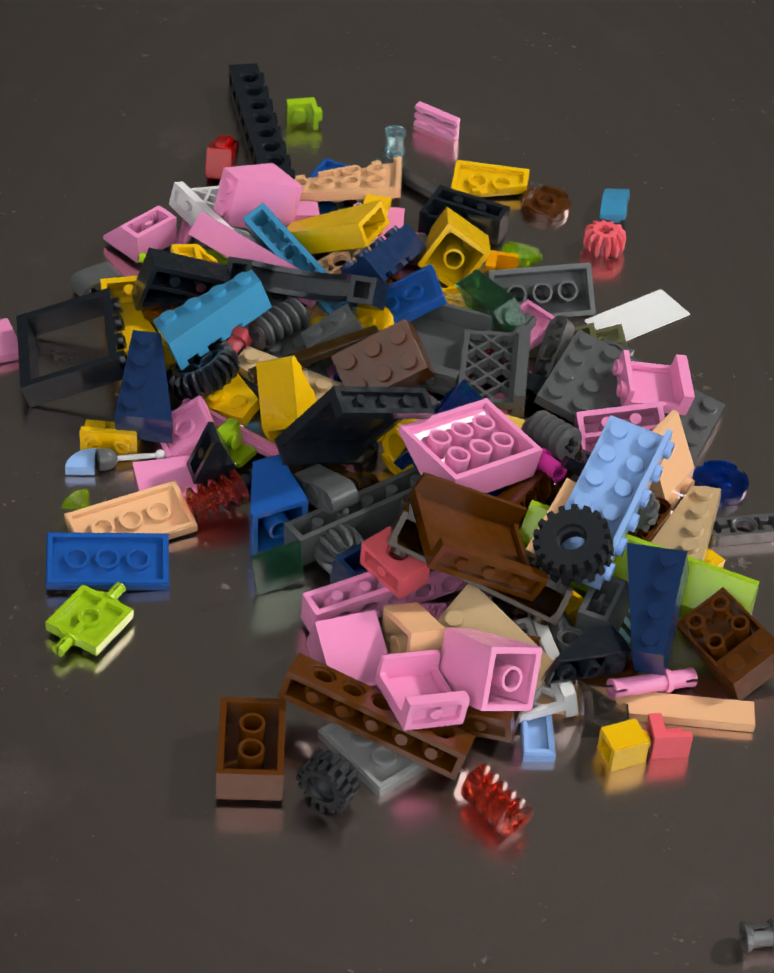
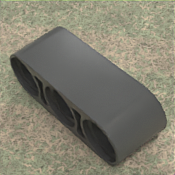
[293,464,359,514]

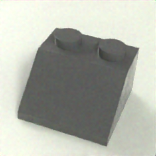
[301,304,364,370]

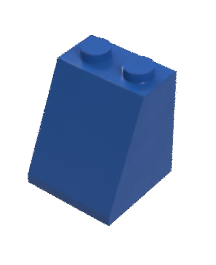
[250,454,309,558]

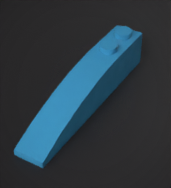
[243,203,357,316]

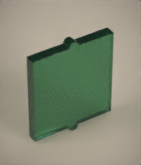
[251,540,305,595]

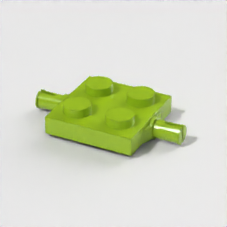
[45,582,134,657]

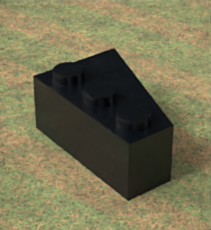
[418,185,510,245]
[131,248,230,310]

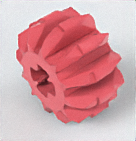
[583,219,626,260]

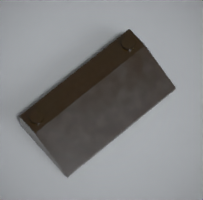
[387,495,573,626]

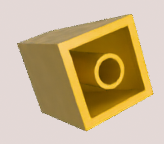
[417,207,491,290]

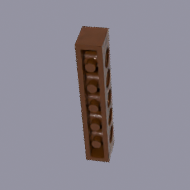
[278,653,476,780]

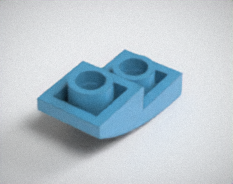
[600,188,630,223]

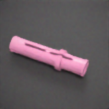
[606,667,698,699]

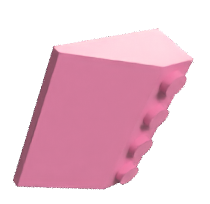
[398,398,543,493]

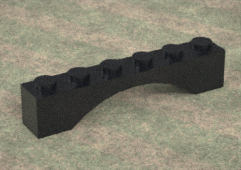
[226,256,389,311]

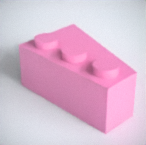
[574,401,665,453]

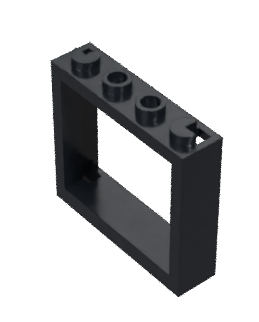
[16,288,127,408]

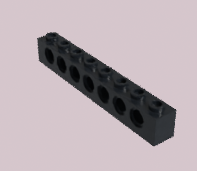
[229,63,295,179]

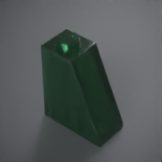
[455,270,527,332]

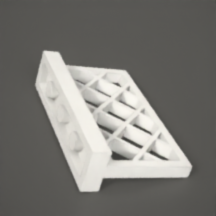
[169,181,259,258]
[513,612,579,723]

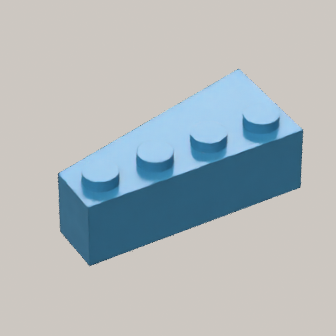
[153,269,272,370]

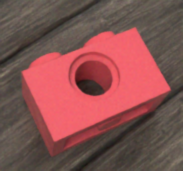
[360,526,430,600]

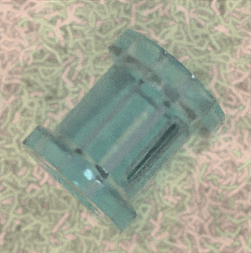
[383,125,406,158]

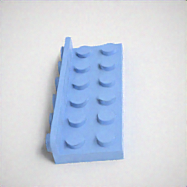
[538,415,675,590]

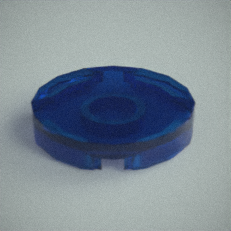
[692,460,749,506]

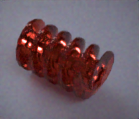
[185,469,251,524]
[461,764,534,837]

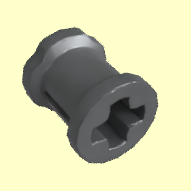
[738,918,774,953]

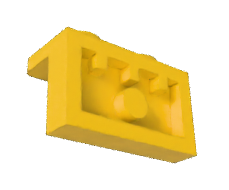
[79,419,141,455]

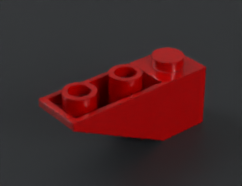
[205,135,239,179]

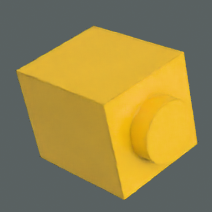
[597,718,651,772]

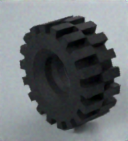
[532,504,614,586]

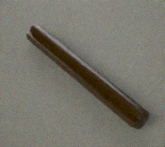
[248,325,379,384]

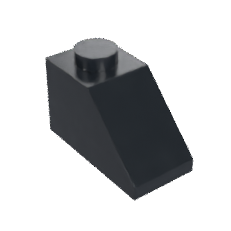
[187,422,236,487]

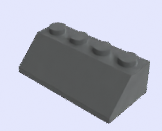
[482,262,596,324]

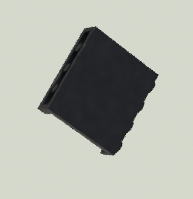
[274,386,435,465]

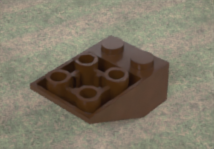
[676,587,774,700]

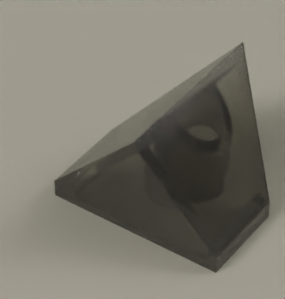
[576,680,629,738]

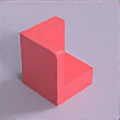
[645,713,693,759]

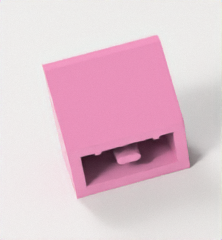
[103,206,177,263]

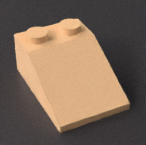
[649,410,695,511]

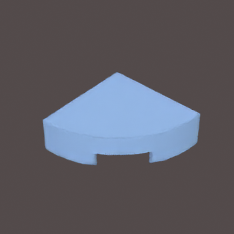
[65,448,96,475]

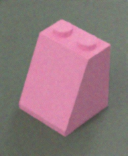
[214,163,303,228]
[306,610,388,691]
[438,627,543,711]

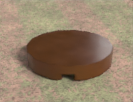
[521,185,571,222]

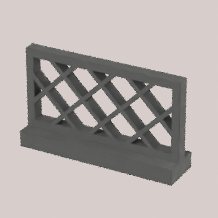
[456,325,531,418]

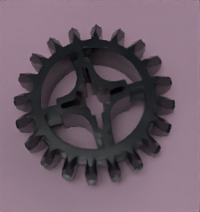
[166,341,240,400]

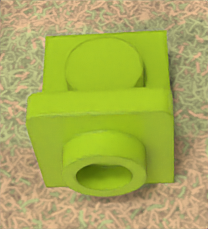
[285,97,322,131]
[218,418,257,468]

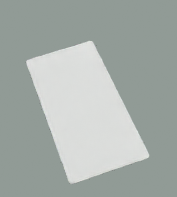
[584,289,690,341]

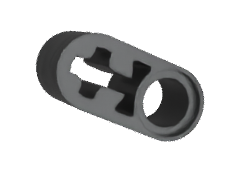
[70,262,124,297]

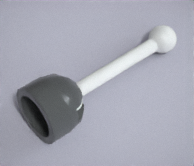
[96,448,166,471]

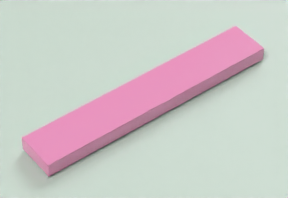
[188,211,316,308]

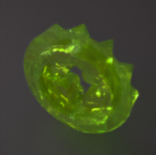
[502,241,543,263]

